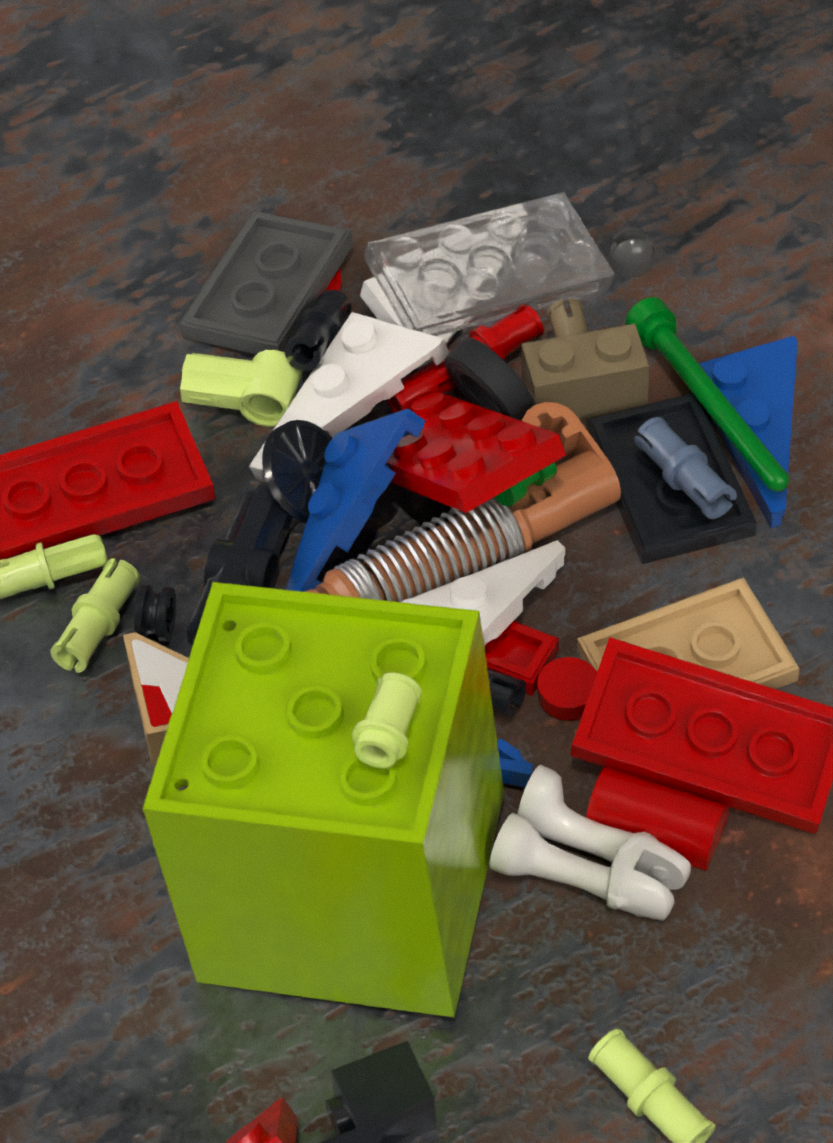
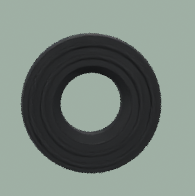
[444,338,536,421]

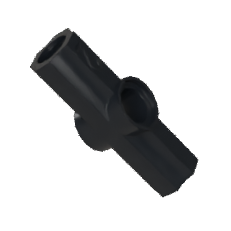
[186,485,293,645]

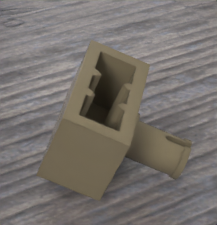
[521,298,649,424]

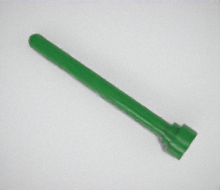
[625,297,789,492]

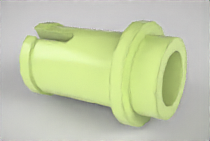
[352,673,422,768]

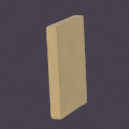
[577,577,799,689]

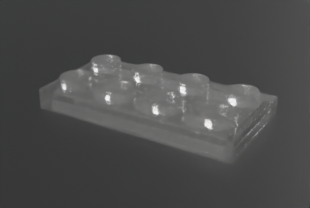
[364,192,615,336]

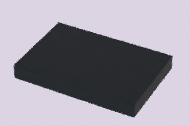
[586,393,757,564]

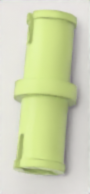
[50,558,140,673]
[588,1028,715,1143]

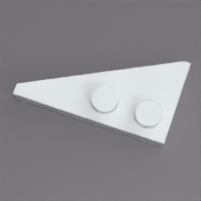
[402,540,565,646]

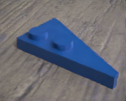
[699,336,798,528]
[285,409,425,592]

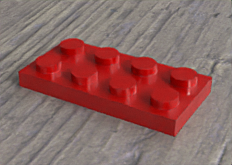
[387,392,566,513]
[0,401,215,560]
[570,637,833,834]

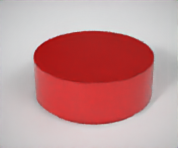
[537,657,597,720]

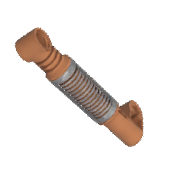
[305,402,621,602]

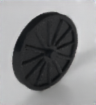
[262,420,332,524]

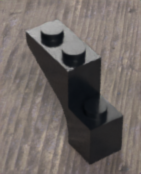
[320,1040,437,1143]

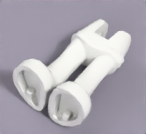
[489,765,691,921]

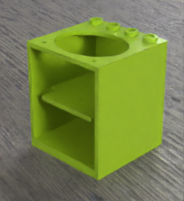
[143,582,504,1017]

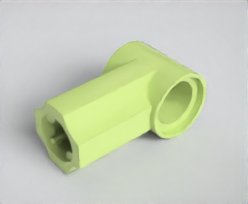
[180,350,302,427]

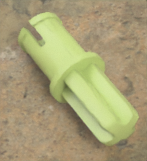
[0,534,108,600]

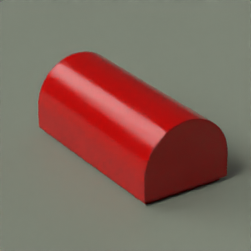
[586,767,729,871]

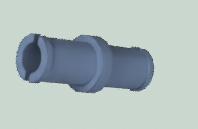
[634,417,737,519]

